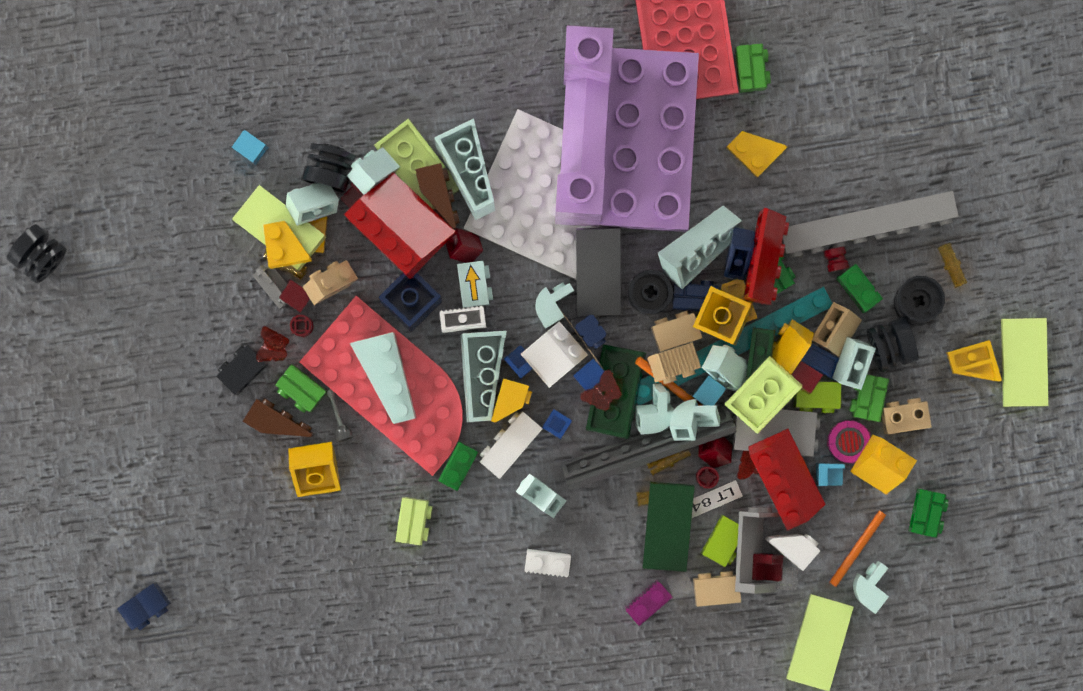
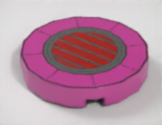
[827,420,871,464]

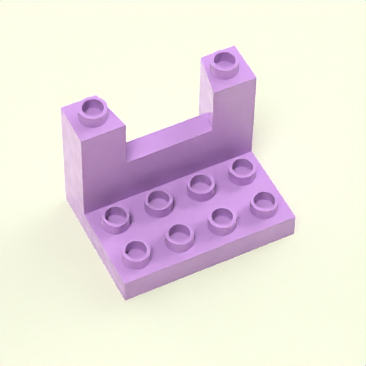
[555,26,699,232]

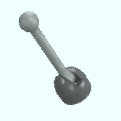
[326,390,353,443]

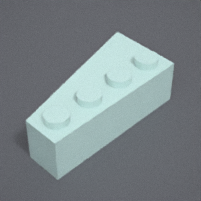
[434,118,495,220]
[658,206,744,289]
[460,331,507,422]
[350,332,416,424]

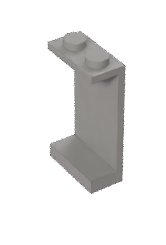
[732,409,820,457]
[735,507,780,594]

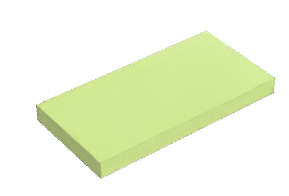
[374,119,459,210]
[232,185,326,271]
[1001,318,1048,407]
[786,594,854,691]

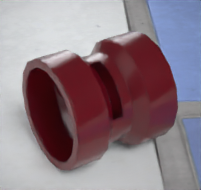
[823,246,850,273]
[290,314,314,337]
[695,466,719,489]

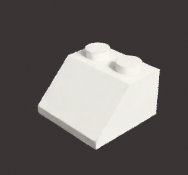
[521,321,588,388]
[765,533,820,571]

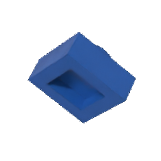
[542,409,572,439]

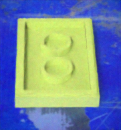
[725,356,803,434]

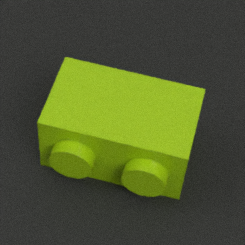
[794,382,841,413]
[701,515,739,567]

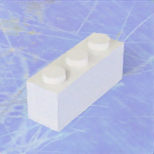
[480,411,543,479]

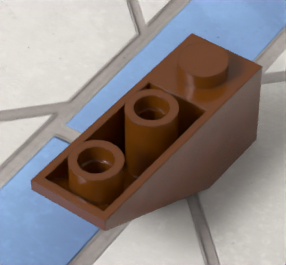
[415,163,460,230]
[242,398,315,437]

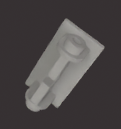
[252,263,287,309]

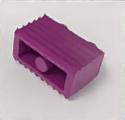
[625,580,673,626]

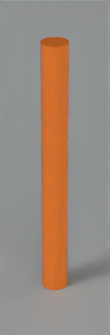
[635,356,704,406]
[829,510,886,587]

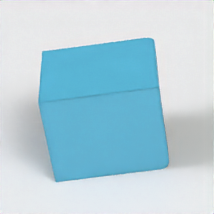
[232,130,269,165]
[692,375,726,406]
[816,463,845,486]

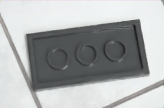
[576,227,621,316]

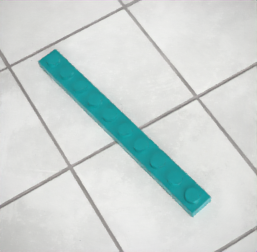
[637,287,833,405]

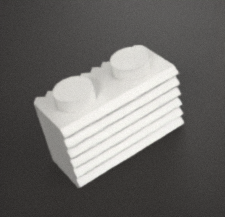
[440,306,487,333]
[525,549,571,578]

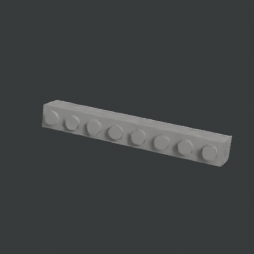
[782,191,959,258]

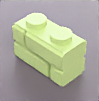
[396,497,433,545]

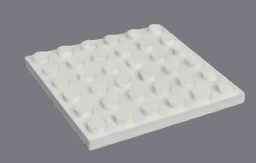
[464,109,608,280]

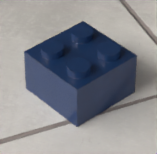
[379,273,442,332]

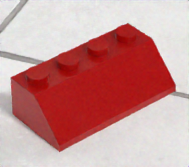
[748,428,826,531]

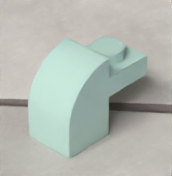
[535,282,574,329]
[635,383,674,435]
[669,399,720,441]
[516,474,566,518]
[853,561,889,614]

